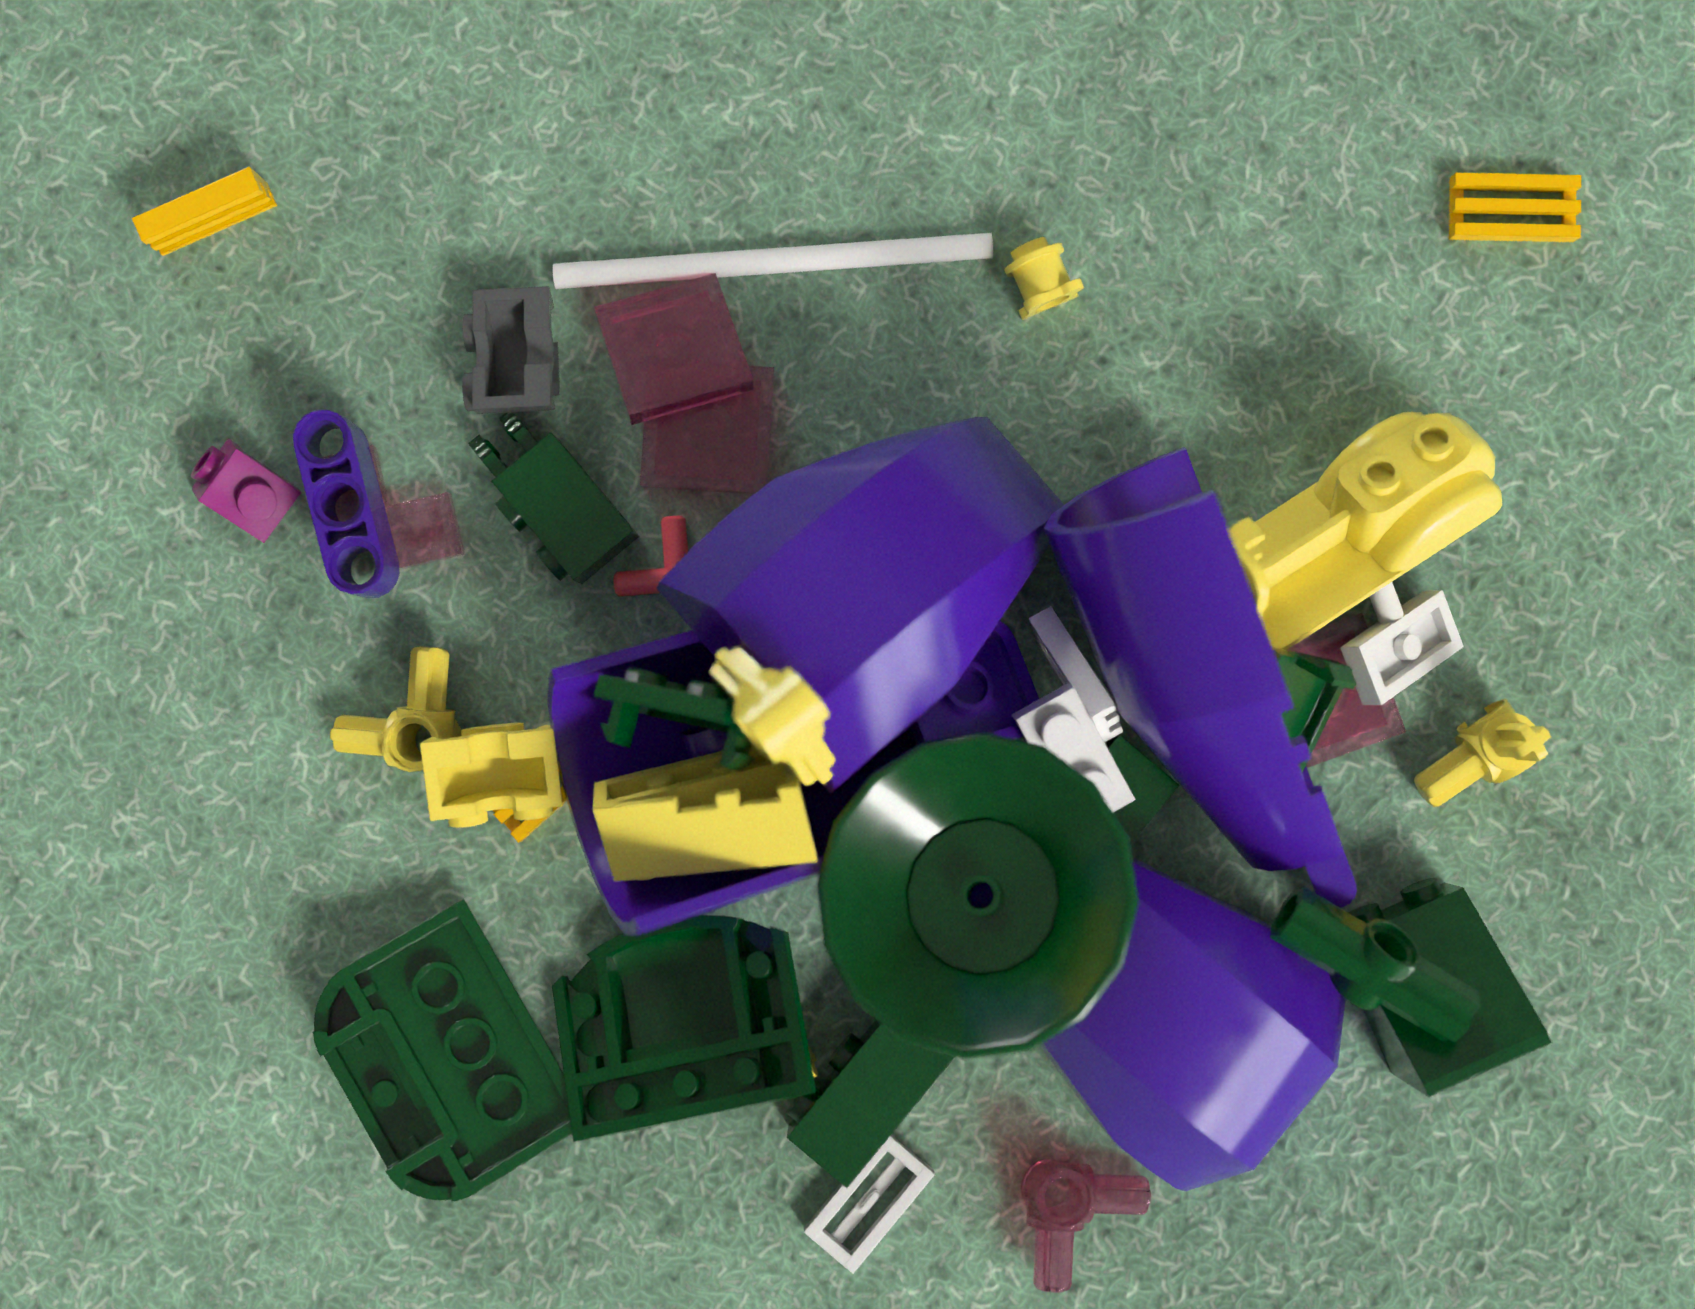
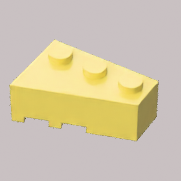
[593,743,818,882]

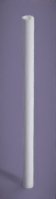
[553,233,993,289]

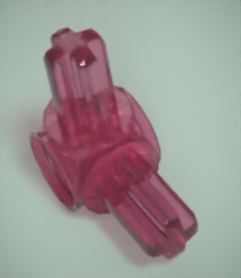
[1020,1159,1151,1293]

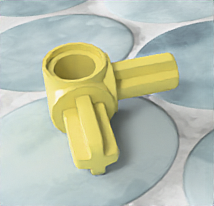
[330,646,462,772]
[710,647,835,785]
[1414,699,1551,807]

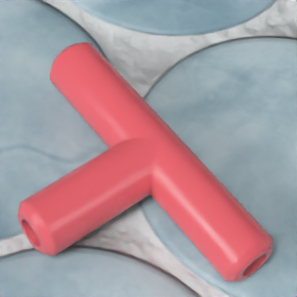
[614,516,688,597]

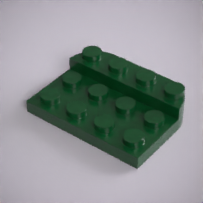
[312,899,572,1202]

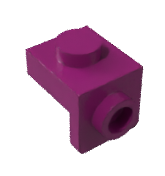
[191,439,301,543]

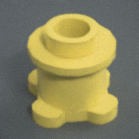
[1004,237,1084,320]

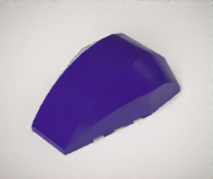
[657,417,1064,793]
[971,857,1346,1191]

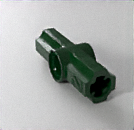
[1270,887,1480,1043]

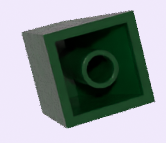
[1348,878,1552,1097]

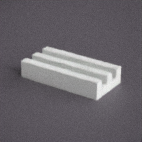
[1029,606,1123,742]
[804,1135,935,1274]

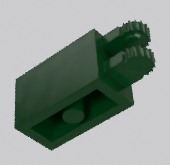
[468,412,640,584]

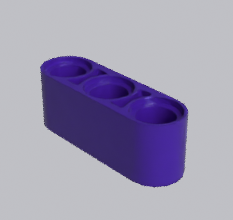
[293,410,400,598]

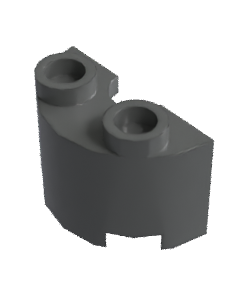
[462,286,560,414]

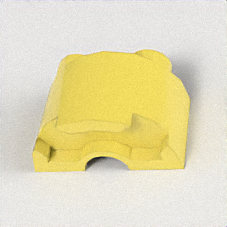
[420,723,563,828]

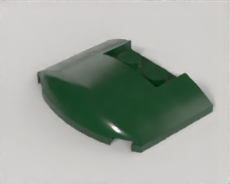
[552,915,816,1142]

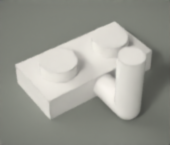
[1340,582,1464,705]
[1012,683,1135,812]

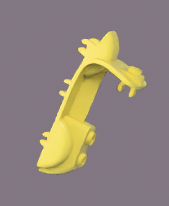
[1228,412,1502,650]

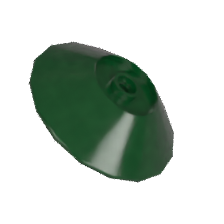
[817,732,1139,1059]

